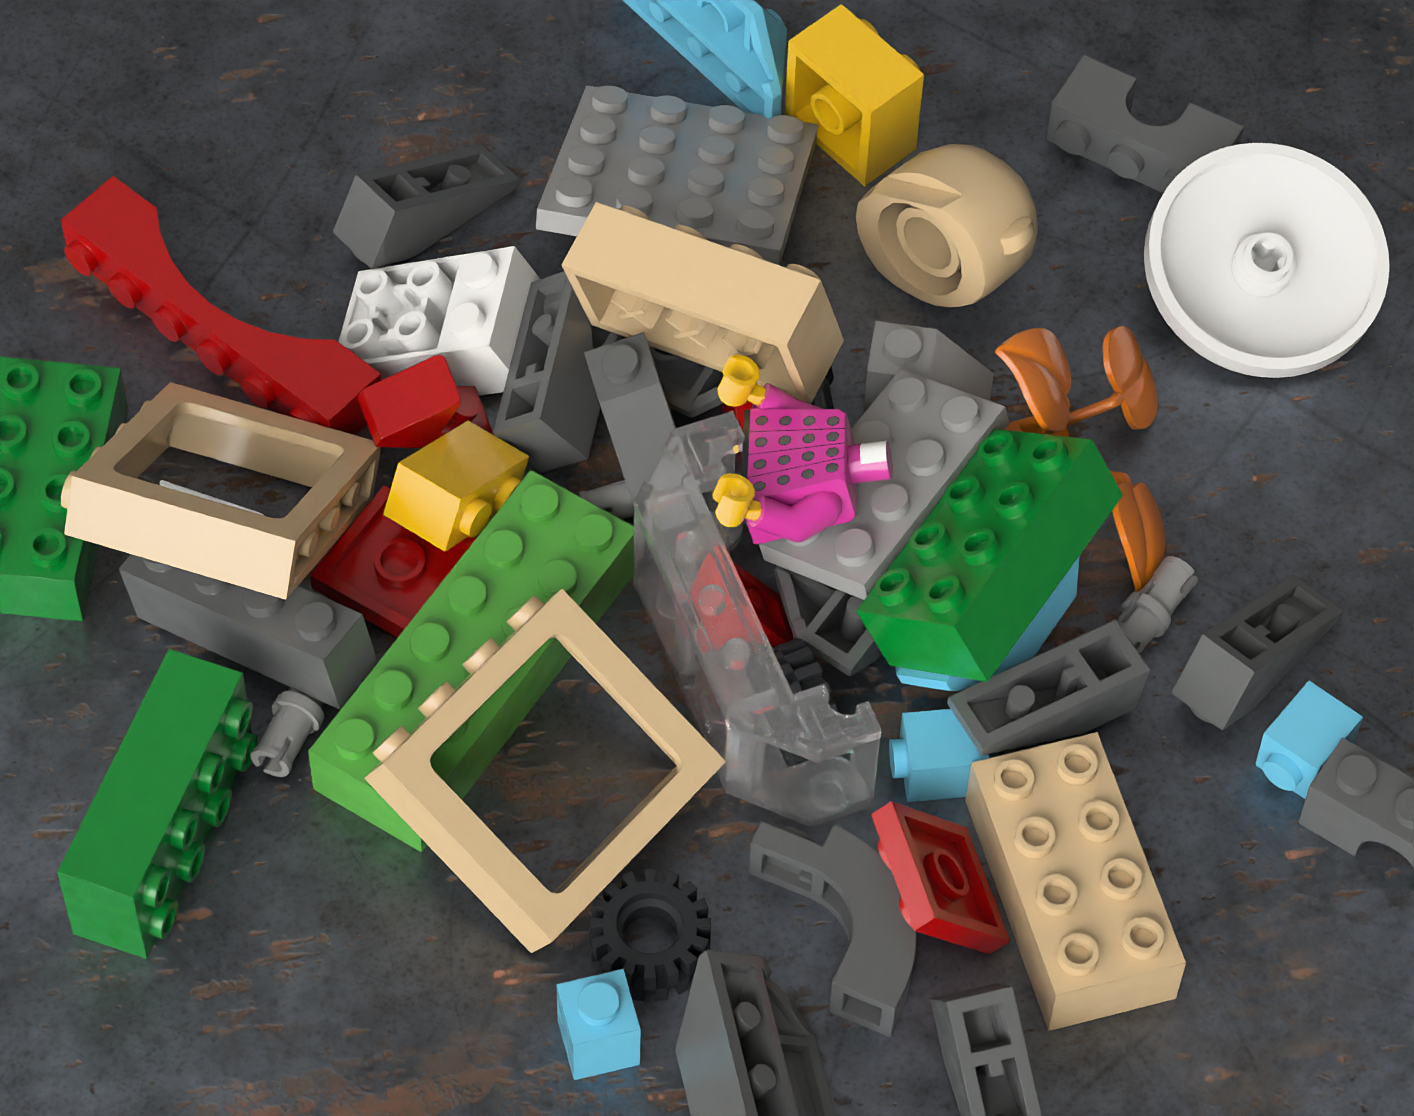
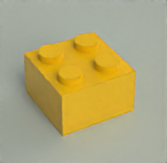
[784,4,924,186]

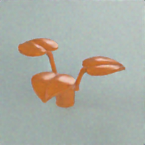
[995,326,1166,592]

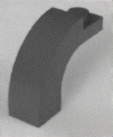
[749,821,916,1037]

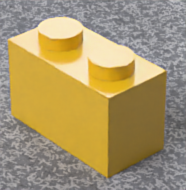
[383,421,529,551]

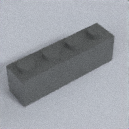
[118,554,378,709]

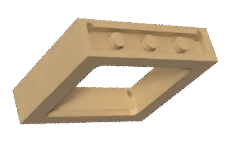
[61,382,381,600]
[364,588,726,953]

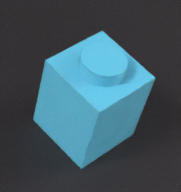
[1255,681,1363,799]
[889,709,989,802]
[556,969,641,1080]

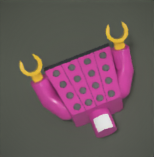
[712,354,893,544]

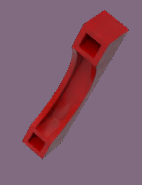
[61,176,381,435]

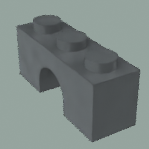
[1046,55,1244,193]
[1298,738,1414,890]

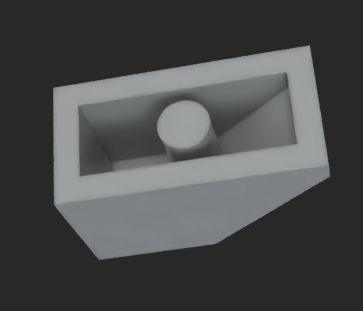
[863,321,994,413]

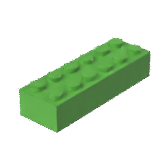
[308,470,638,853]

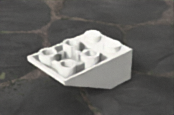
[339,246,540,396]

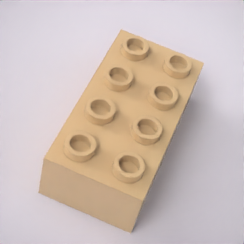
[561,202,844,404]
[965,732,1186,1031]

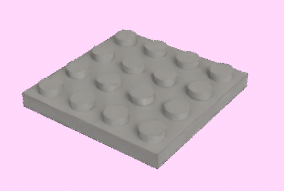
[536,85,818,265]

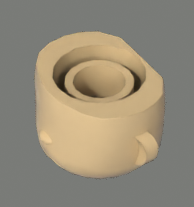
[856,144,1038,307]

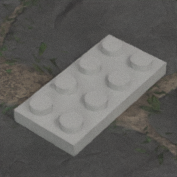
[759,369,1009,600]

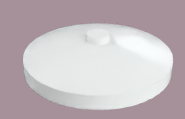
[1144,143,1389,378]

